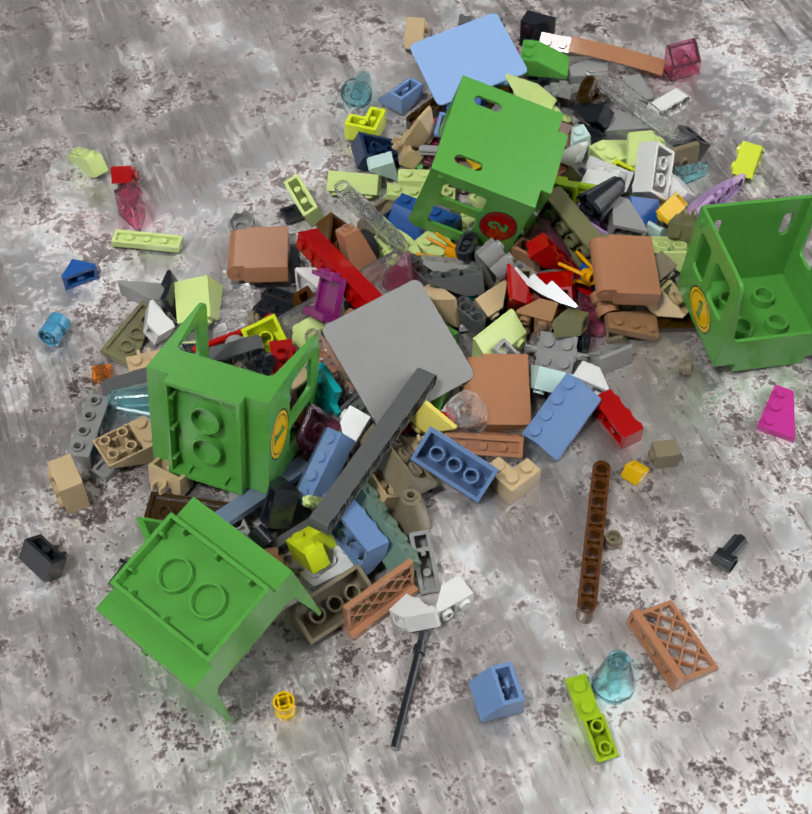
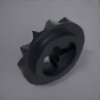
[250,351,275,376]

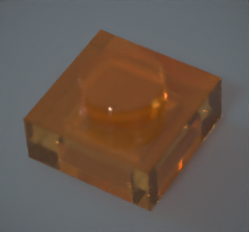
[92,364,112,385]

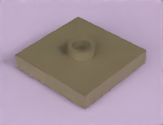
[670,141,700,176]

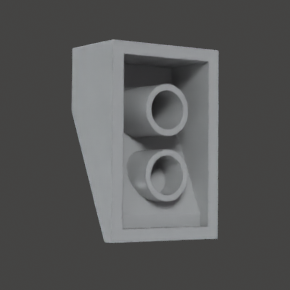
[419,254,478,272]

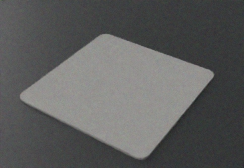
[323,280,474,424]

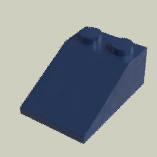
[351,132,403,171]

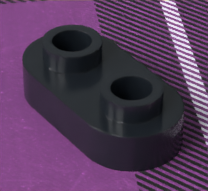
[455,231,479,260]

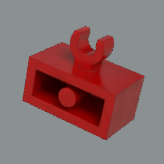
[111,166,140,196]
[269,339,297,374]

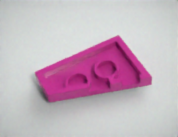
[756,384,795,443]

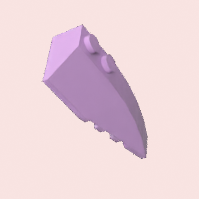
[680,173,746,217]

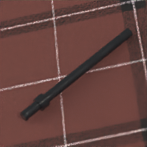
[390,630,428,751]

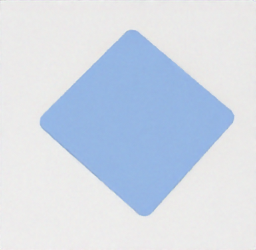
[410,13,527,106]

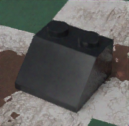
[519,10,556,46]

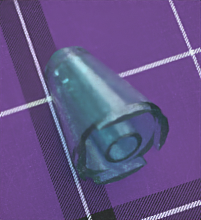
[340,70,372,109]
[107,381,150,417]
[592,650,636,705]

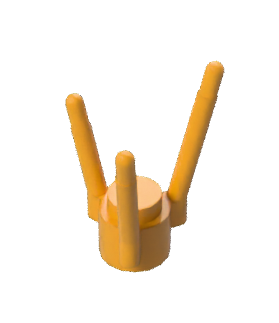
[416,232,457,258]
[558,250,594,287]

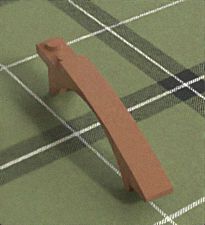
[540,32,666,76]

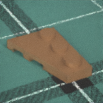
[604,310,660,342]

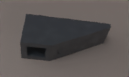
[568,103,614,130]

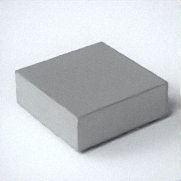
[90,458,119,483]

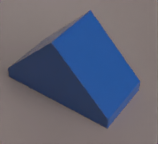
[61,259,99,290]

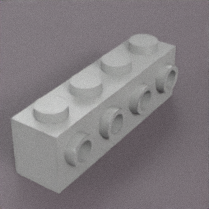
[65,394,114,469]

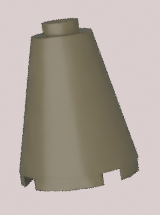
[392,489,431,541]

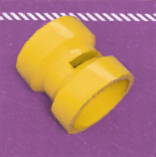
[273,691,296,721]

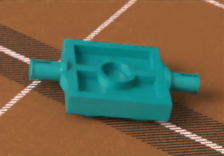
[305,362,342,418]

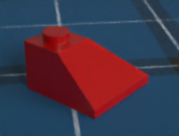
[504,264,533,312]

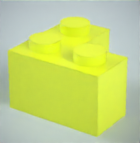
[344,106,386,141]
[730,141,765,181]
[285,526,337,575]

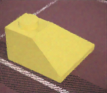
[410,400,457,435]

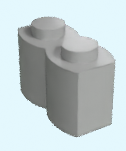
[475,238,517,281]

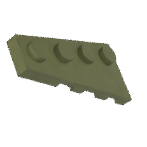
[100,301,148,368]

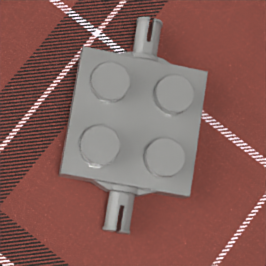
[544,80,580,100]
[524,331,589,374]

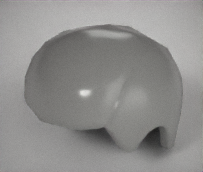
[228,210,255,232]

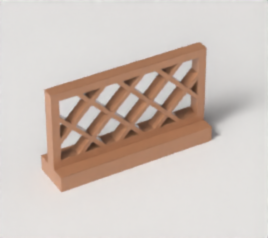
[444,429,524,458]
[340,558,419,642]
[626,600,719,692]

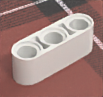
[645,88,690,120]

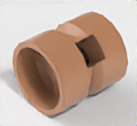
[589,291,620,321]

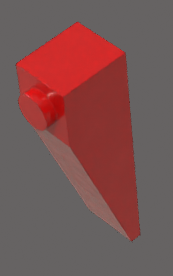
[526,232,579,279]

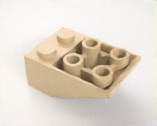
[92,415,155,469]

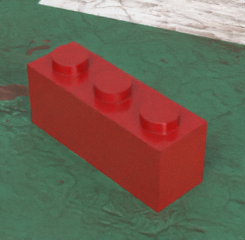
[593,389,644,449]

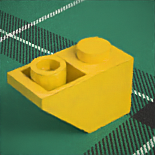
[656,191,688,224]

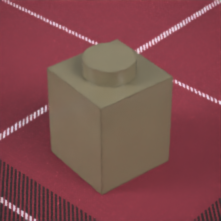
[648,439,680,469]

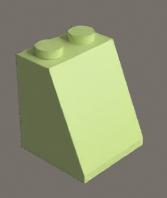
[174,275,223,326]

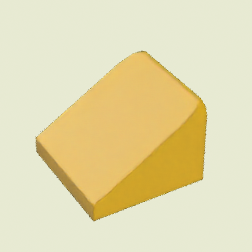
[621,459,650,485]

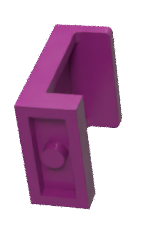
[303,268,347,322]

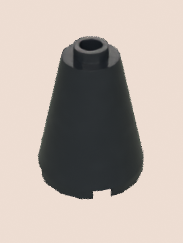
[576,176,625,223]

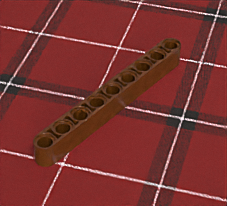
[576,460,611,624]

